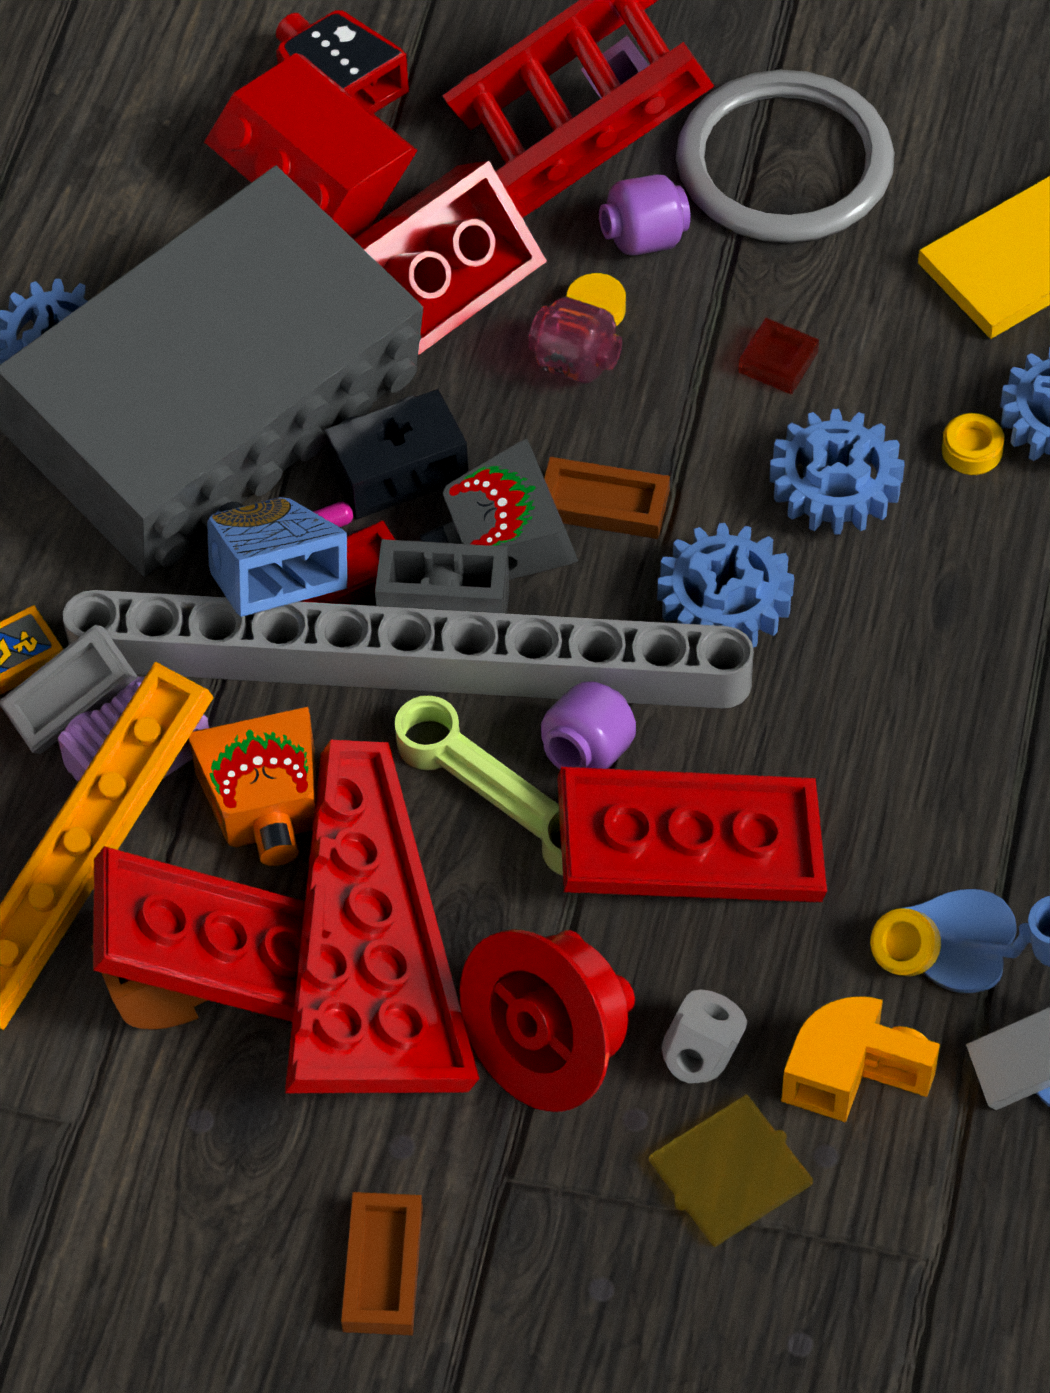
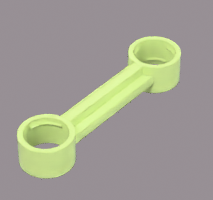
[395,696,563,876]

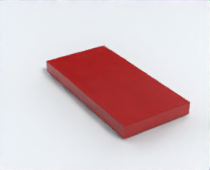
[557,767,827,902]
[93,846,305,1022]

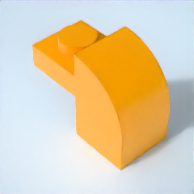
[781,997,940,1122]

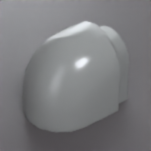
[662,989,747,1083]

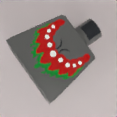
[420,439,578,580]

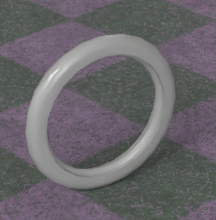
[676,69,895,243]

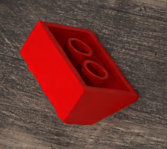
[204,53,418,239]
[354,161,547,355]

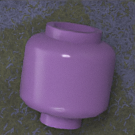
[599,174,691,255]
[541,682,636,769]

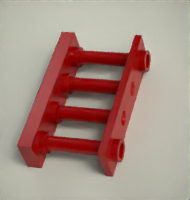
[443,0,714,218]

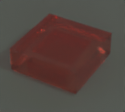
[738,318,819,395]

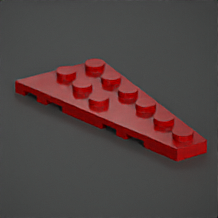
[285,740,479,1093]

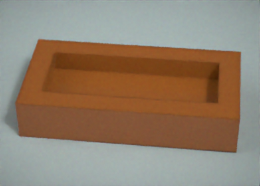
[544,457,670,539]
[341,1192,423,1335]

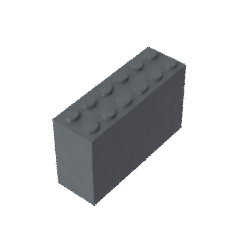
[0,165,423,578]

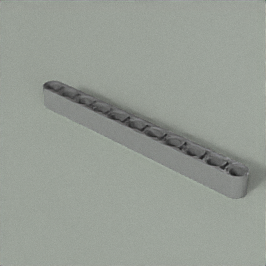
[63,590,754,709]

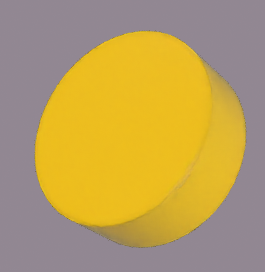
[567,273,626,333]
[942,413,1004,475]
[870,908,941,976]

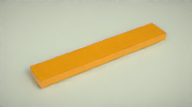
[0,662,214,1031]

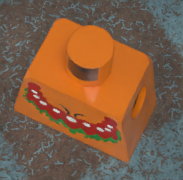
[189,707,317,866]

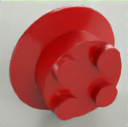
[460,929,635,1112]

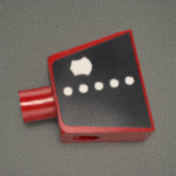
[276,10,409,114]

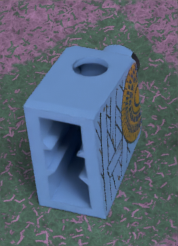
[207,497,347,617]

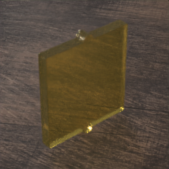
[649,1094,813,1247]

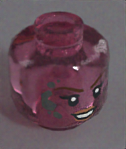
[529,297,623,384]

